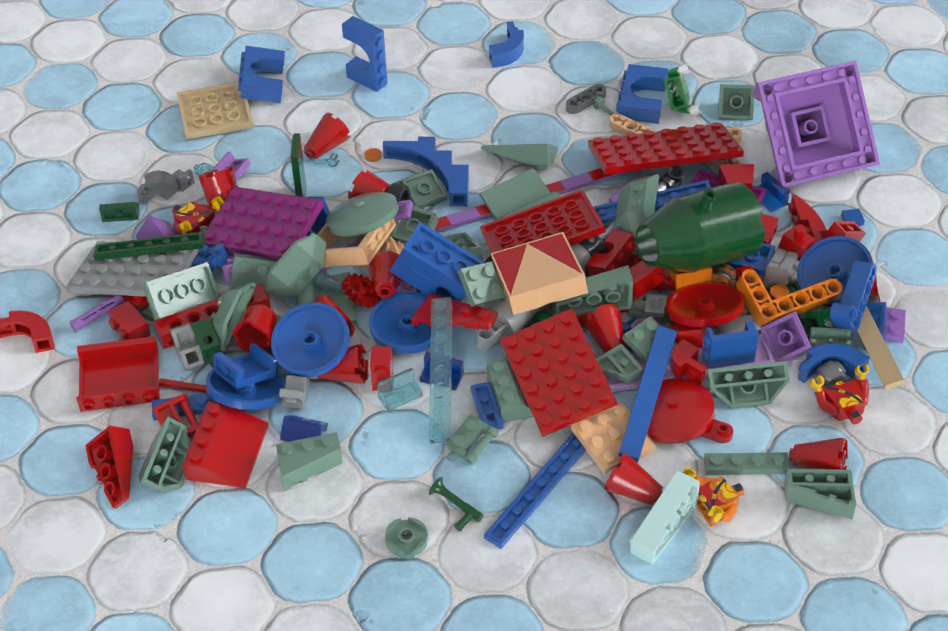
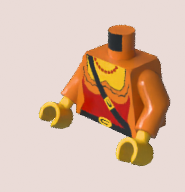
[683,467,744,527]

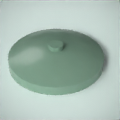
[326,192,399,237]

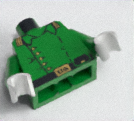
[663,63,702,116]

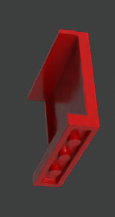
[76,336,160,412]

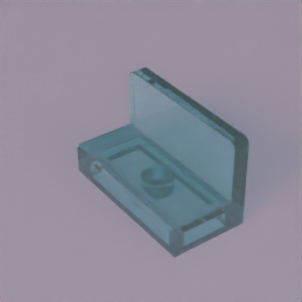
[377,368,423,411]

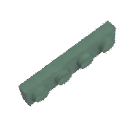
[704,452,790,475]

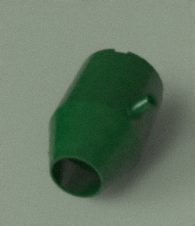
[635,182,765,273]

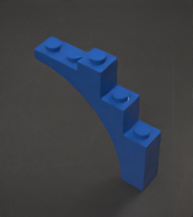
[383,136,469,207]

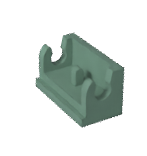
[809,327,851,350]

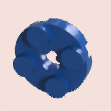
[191,244,228,272]

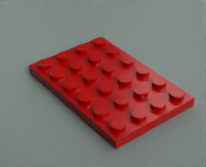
[480,189,606,253]
[500,308,618,437]

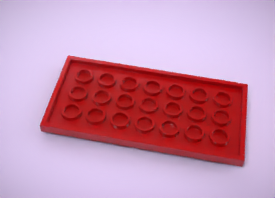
[588,122,744,175]

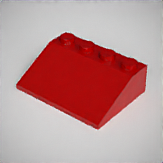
[183,401,269,489]

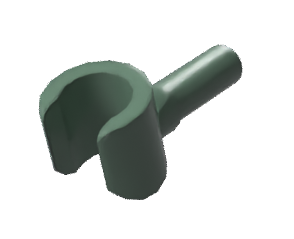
[593,96,613,116]

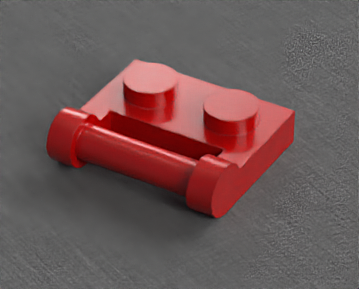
[152,394,199,436]

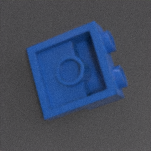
[729,243,775,276]

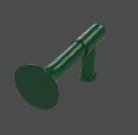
[429,477,484,532]

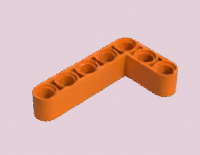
[736,269,842,327]

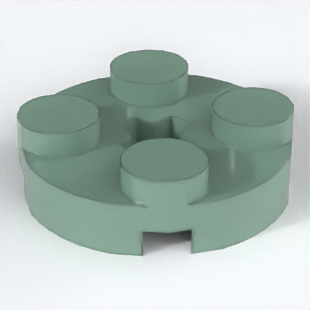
[385,517,428,560]

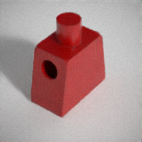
[718,164,754,191]
[777,224,816,261]

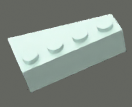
[629,470,700,565]

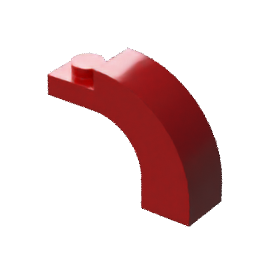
[0,310,55,353]

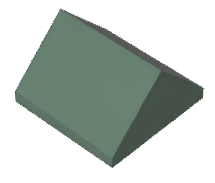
[718,84,755,120]

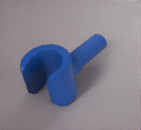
[622,315,636,334]

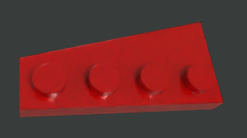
[411,294,498,330]

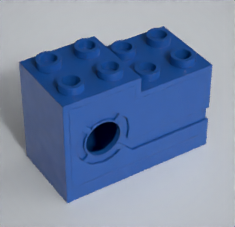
[389,222,485,302]

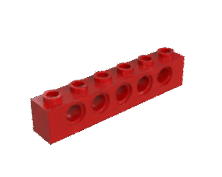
[153,284,271,349]

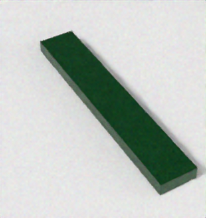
[93,232,206,261]

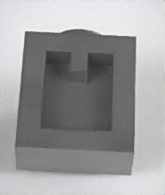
[171,169,195,192]
[644,294,667,318]

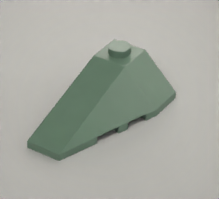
[481,144,558,170]

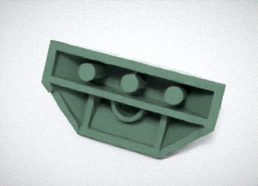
[615,174,659,240]
[264,233,326,300]
[210,282,256,355]
[707,361,790,408]
[138,416,191,492]

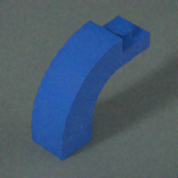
[489,21,524,68]
[798,344,870,383]

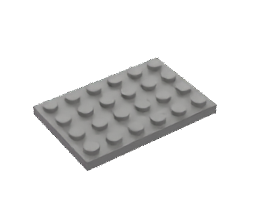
[66,241,199,296]

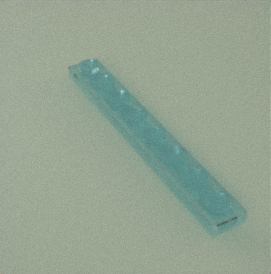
[429,297,452,443]

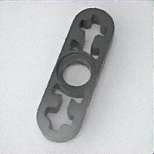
[566,84,606,114]

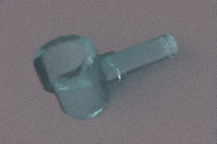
[314,153,340,167]

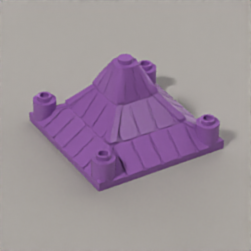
[752,60,880,188]

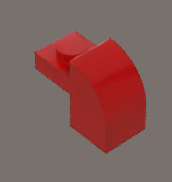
[671,339,707,384]

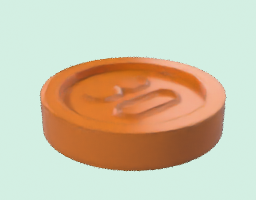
[364,148,382,162]
[770,285,789,299]

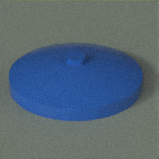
[797,236,874,307]
[369,292,446,354]
[271,303,350,378]
[206,369,286,410]

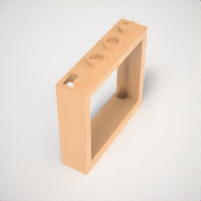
[317,218,396,267]

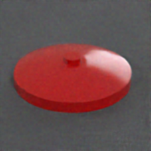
[666,282,745,327]
[647,378,715,444]

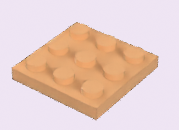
[571,402,656,474]

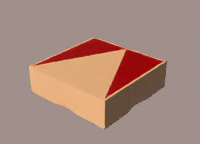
[491,232,588,315]

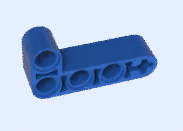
[830,261,877,332]

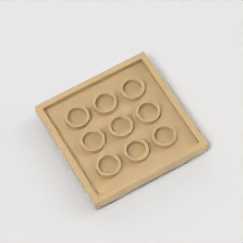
[177,82,254,140]

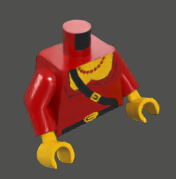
[172,196,224,235]
[809,364,869,425]

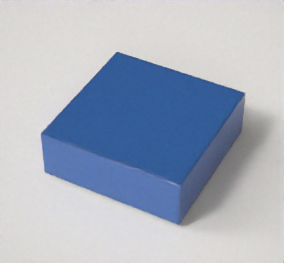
[841,208,865,226]

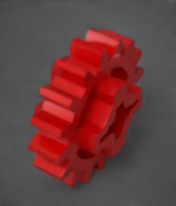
[341,273,381,309]

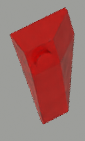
[85,425,133,508]

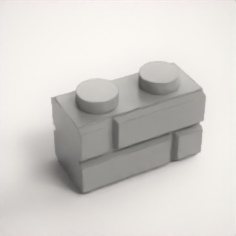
[765,248,800,286]

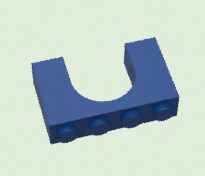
[342,16,388,92]
[238,46,285,103]
[616,64,668,124]

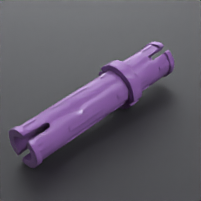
[69,295,125,332]

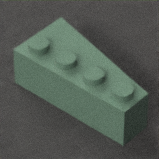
[552,265,633,315]

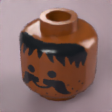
[711,264,737,285]

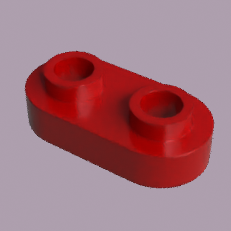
[700,419,734,443]

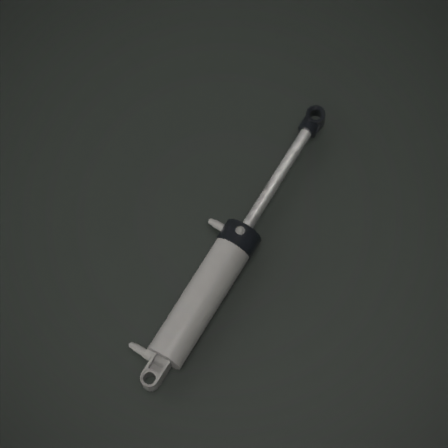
[474,165,685,351]

